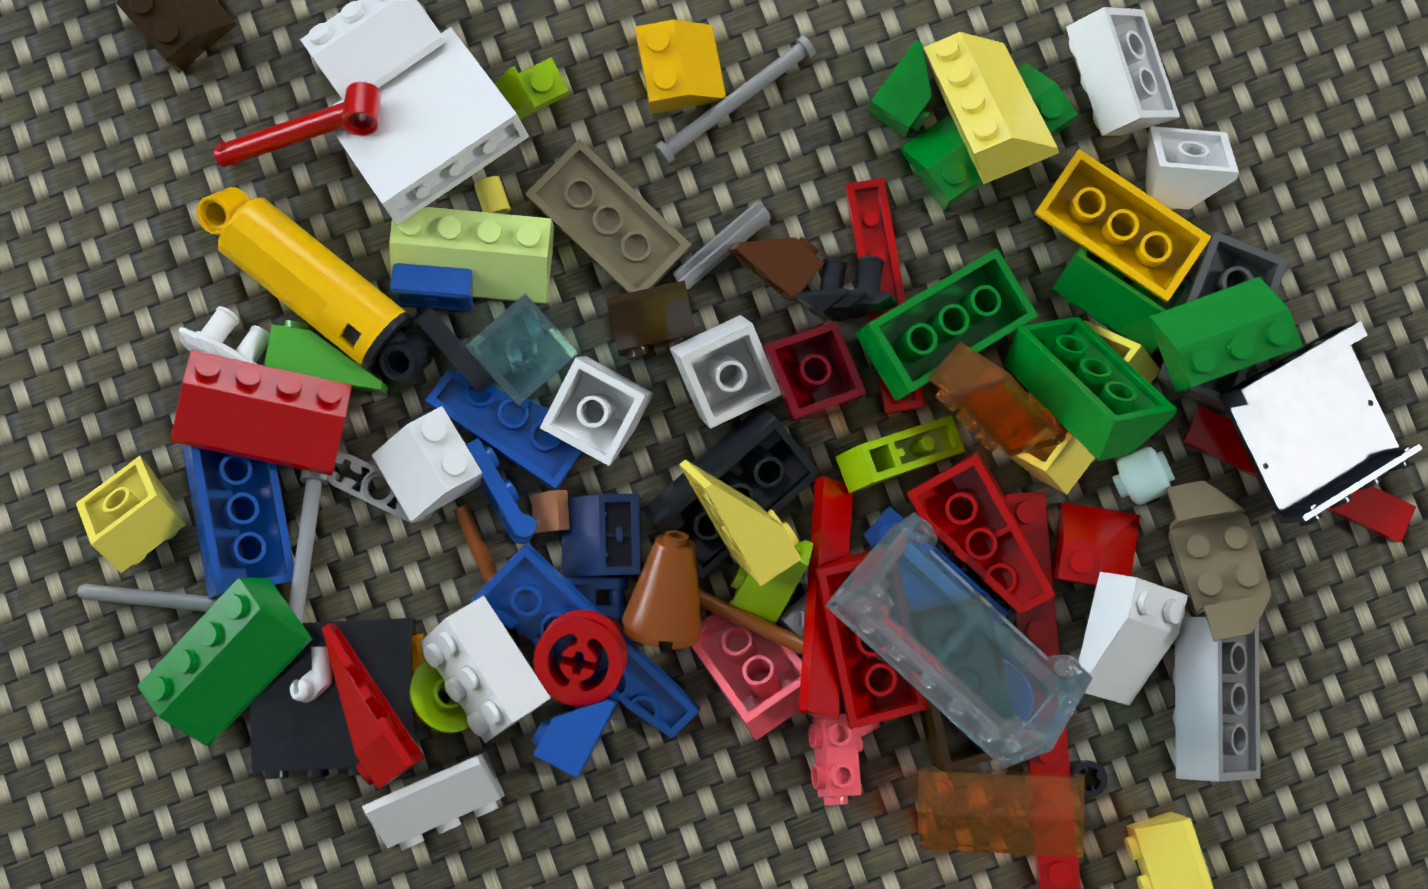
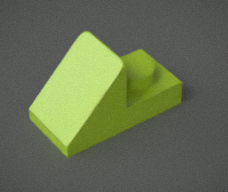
[494,57,570,119]

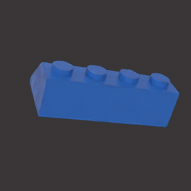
[182,444,294,599]

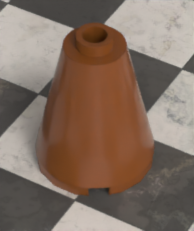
[622,530,701,649]

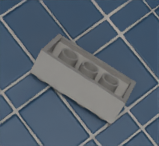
[1172,617,1261,782]

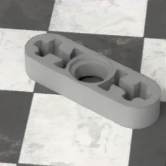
[327,453,434,524]

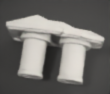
[179,306,270,364]

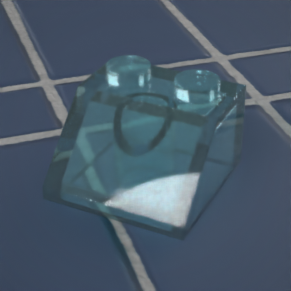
[465,294,579,406]

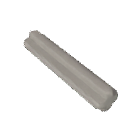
[673,202,771,289]

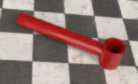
[214,82,381,167]

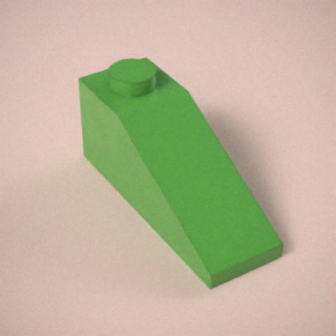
[264,320,389,395]

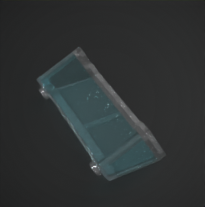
[826,512,1093,768]

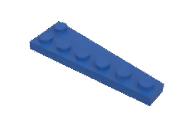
[471,542,700,738]

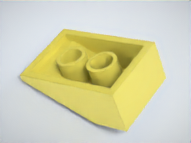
[679,460,801,586]

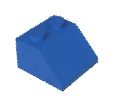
[531,698,619,778]

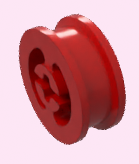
[534,610,628,706]

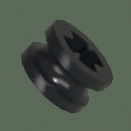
[1070,760,1108,797]

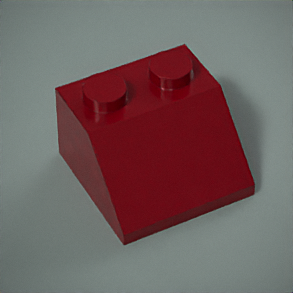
[763,321,867,421]

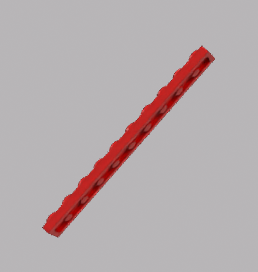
[1004,492,1081,889]

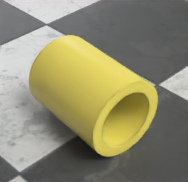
[474,176,511,214]

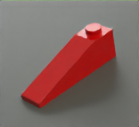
[322,623,425,789]

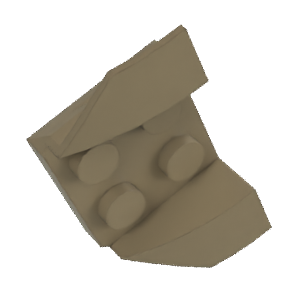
[1167,480,1272,642]

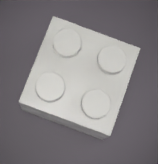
[670,315,782,429]

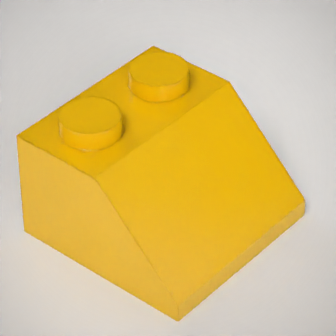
[635,20,726,114]

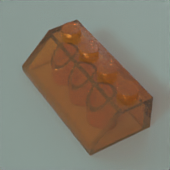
[918,767,1085,857]

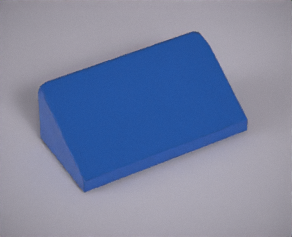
[390,263,473,312]

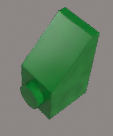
[868,39,932,138]

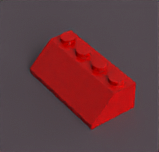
[170,350,352,476]
[815,547,928,729]

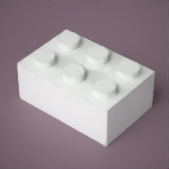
[420,596,551,743]

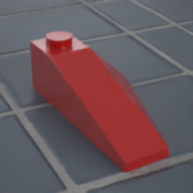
[907,451,1056,614]

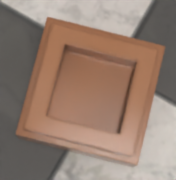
[531,490,570,533]

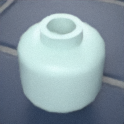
[1112,447,1175,505]

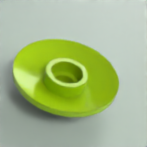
[409,661,470,733]

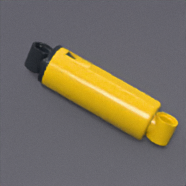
[196,187,433,382]

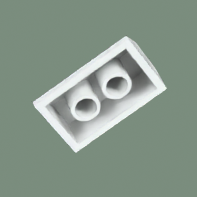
[300,0,446,101]
[1066,7,1180,136]
[362,752,505,850]

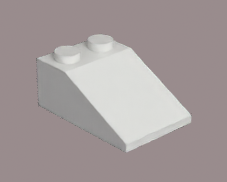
[1072,572,1188,705]

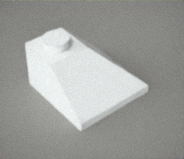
[1145,126,1239,210]

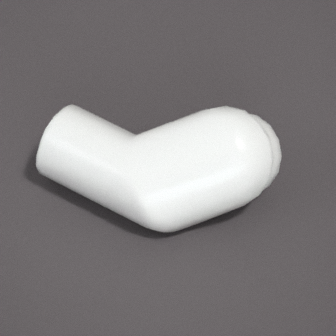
[290,647,333,703]

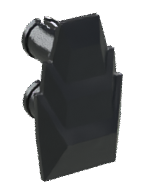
[796,255,898,322]

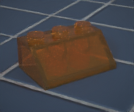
[928,342,1066,457]

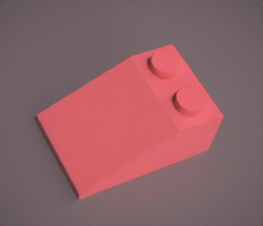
[692,600,802,741]

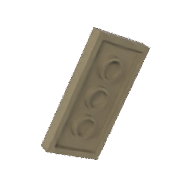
[525,139,692,293]

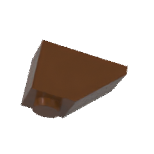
[727,237,824,300]

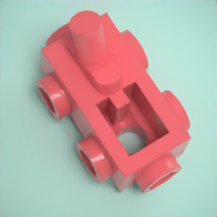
[808,706,880,805]

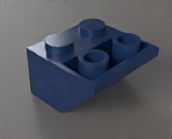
[562,493,642,577]

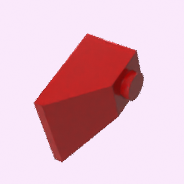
[1052,502,1140,588]

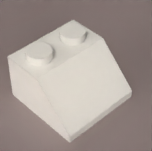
[540,356,654,466]
[372,406,482,523]

